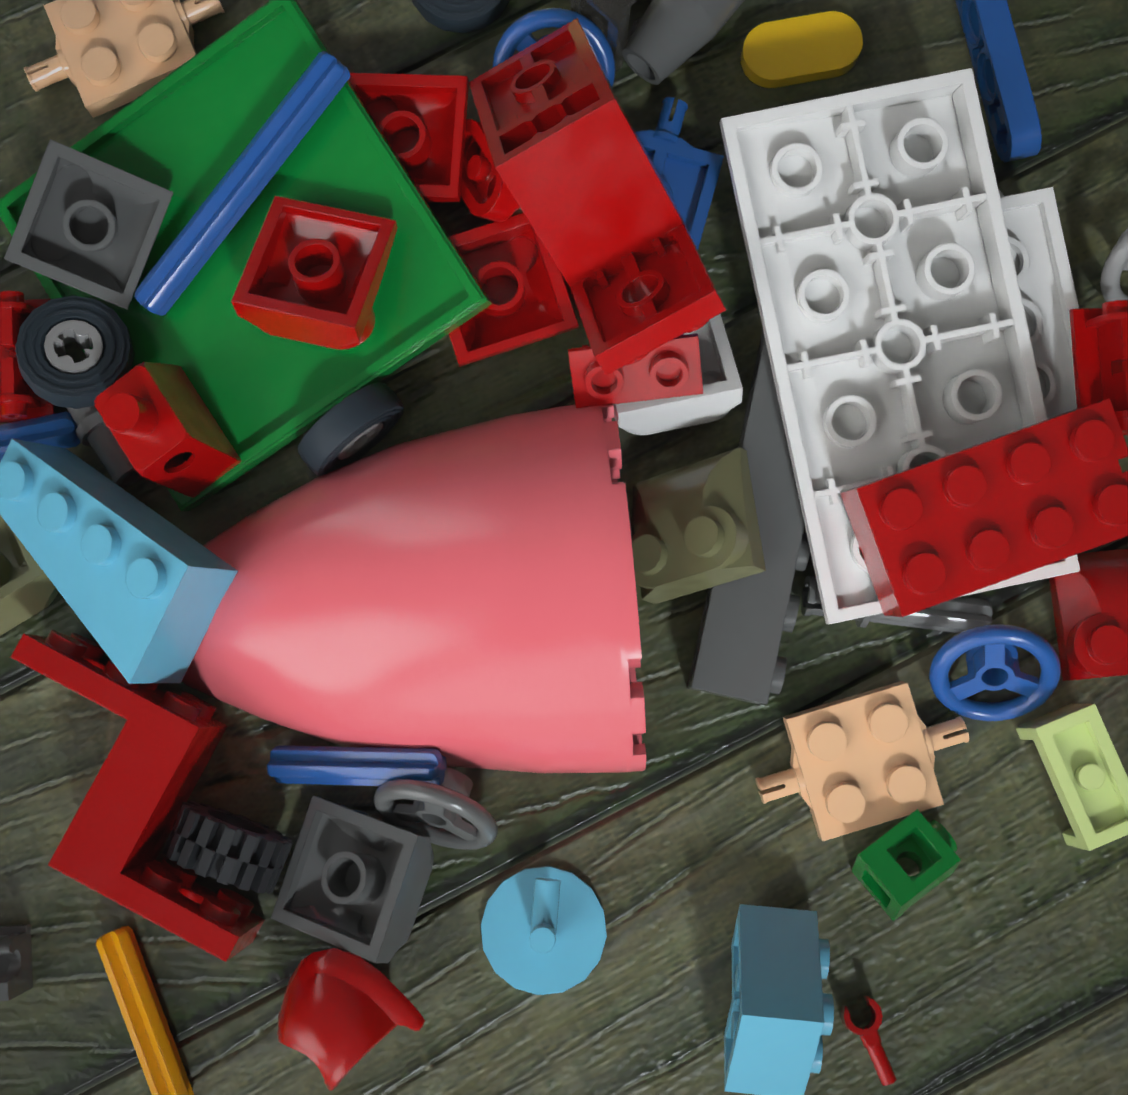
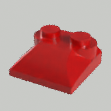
[349,73,469,203]
[231,196,398,350]
[449,213,579,367]
[1049,549,1128,681]

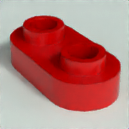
[461,119,520,222]

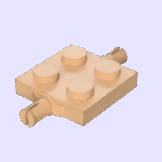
[24,0,225,118]
[755,681,969,841]

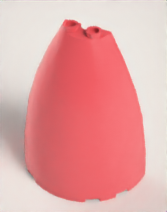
[182,404,646,773]

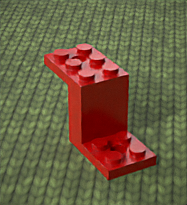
[469,18,726,376]
[11,630,265,962]

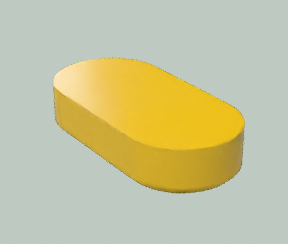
[741,11,863,88]

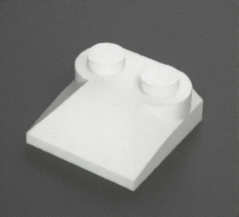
[613,314,743,435]

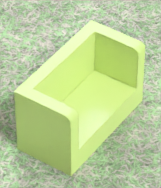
[1015,704,1128,851]

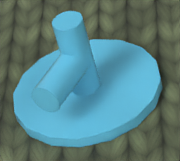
[481,866,607,995]

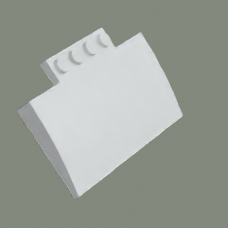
[719,68,1080,624]

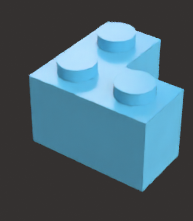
[724,904,834,1095]

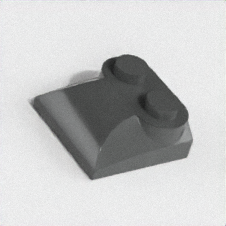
[4,139,174,309]
[271,795,434,963]

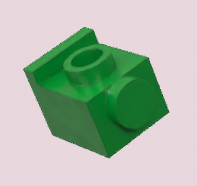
[852,809,961,922]

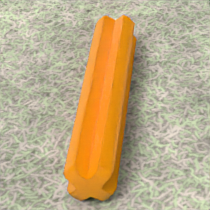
[96,926,194,1095]

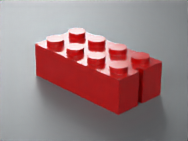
[840,398,1128,617]

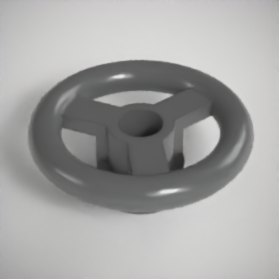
[374,767,498,850]

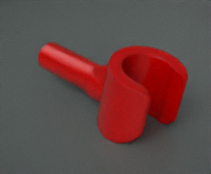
[840,996,897,1086]

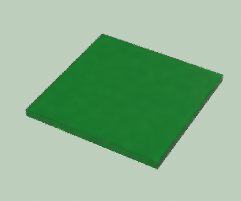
[0,0,492,511]

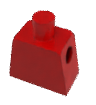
[94,362,242,498]

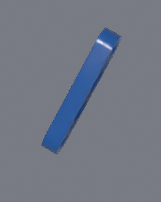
[955,0,1042,162]

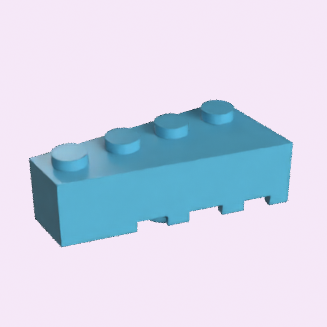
[0,439,238,684]

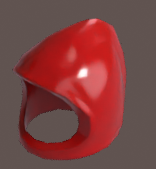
[277,948,425,1091]

